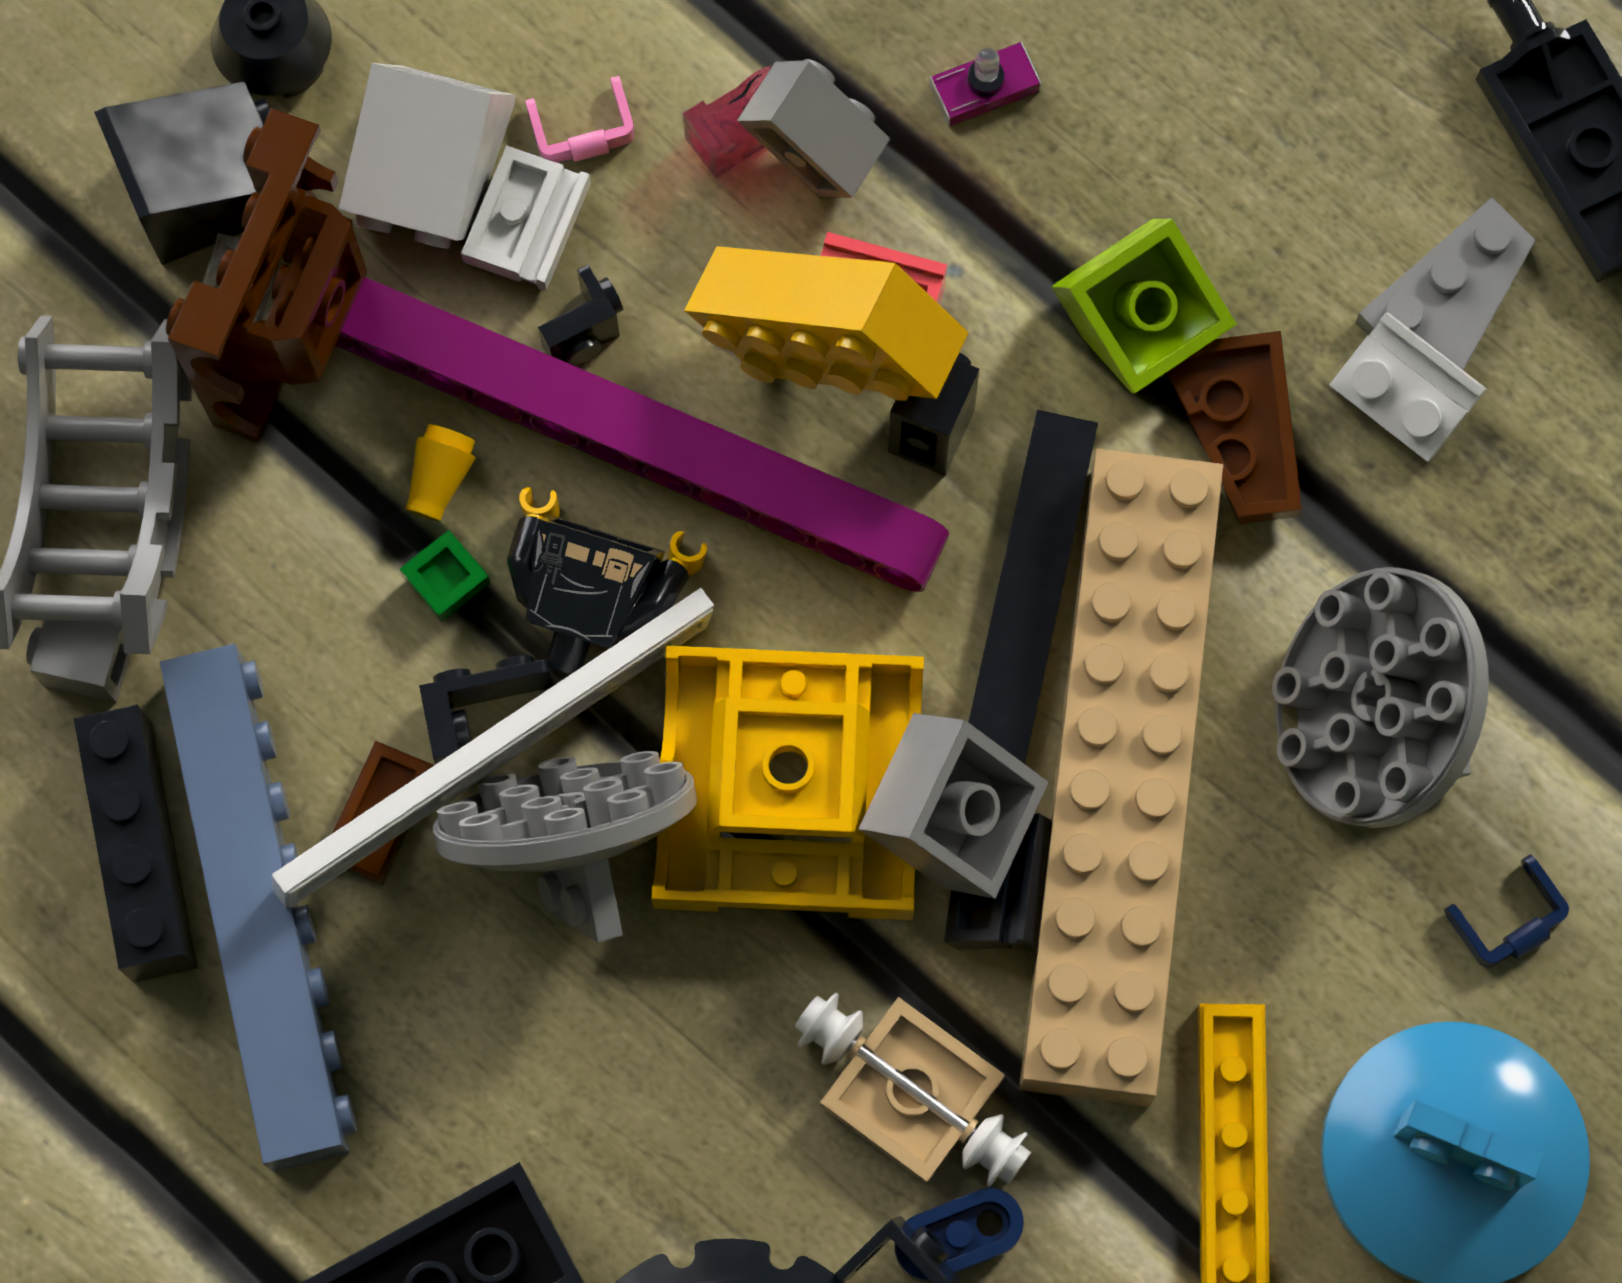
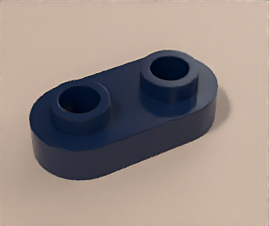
[894,1188,1024,1283]

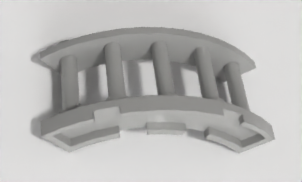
[0,316,192,654]

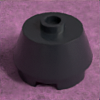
[211,0,332,98]

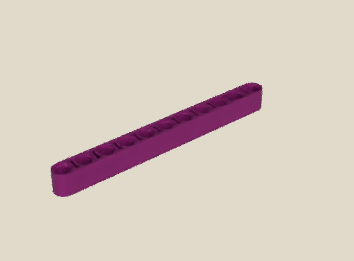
[335,277,950,592]

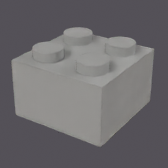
[859,713,1049,899]

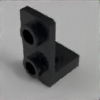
[419,655,553,764]

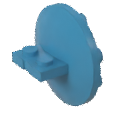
[1321,1022,1590,1283]

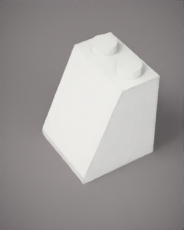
[339,63,516,249]

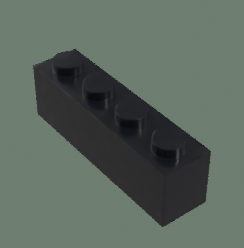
[74,704,197,983]

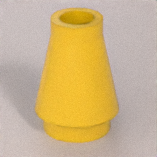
[405,424,476,522]

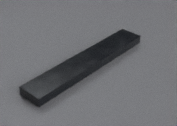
[968,410,1098,764]

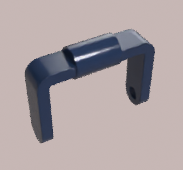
[1444,854,1569,967]

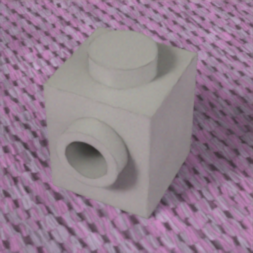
[26,620,130,703]

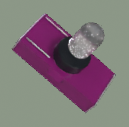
[929,42,1041,127]

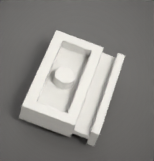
[461,146,591,291]
[1329,313,1488,462]

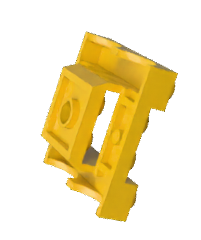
[651,646,924,920]

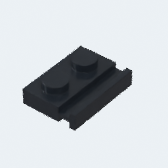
[944,813,1052,950]

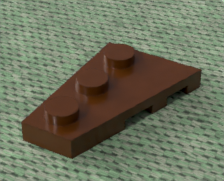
[1166,331,1303,524]

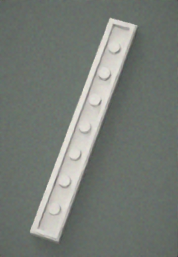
[271,588,714,908]

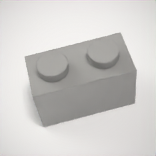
[737,59,890,198]

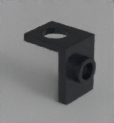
[833,1216,963,1283]

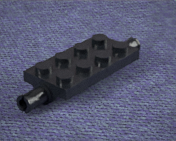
[1476,0,1622,283]

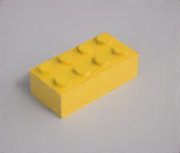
[684,246,969,401]

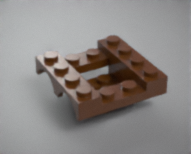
[166,108,367,442]

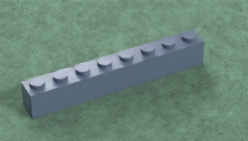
[159,644,357,1172]

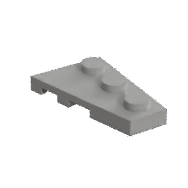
[1356,198,1535,370]

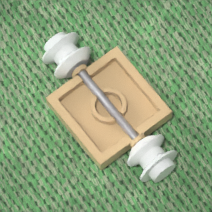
[795,993,1032,1188]

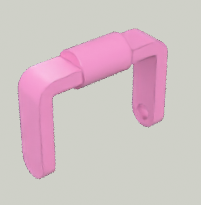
[525,76,635,163]

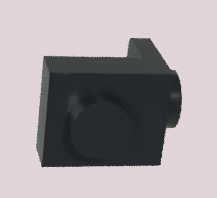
[538,264,624,365]

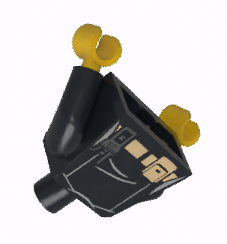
[507,487,708,674]

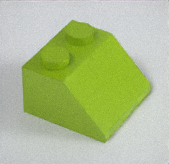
[1051,219,1237,394]

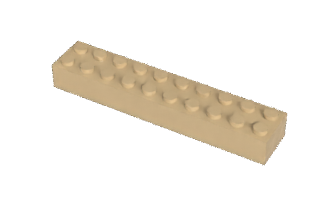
[1019,448,1223,1107]

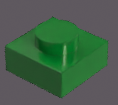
[399,530,491,622]

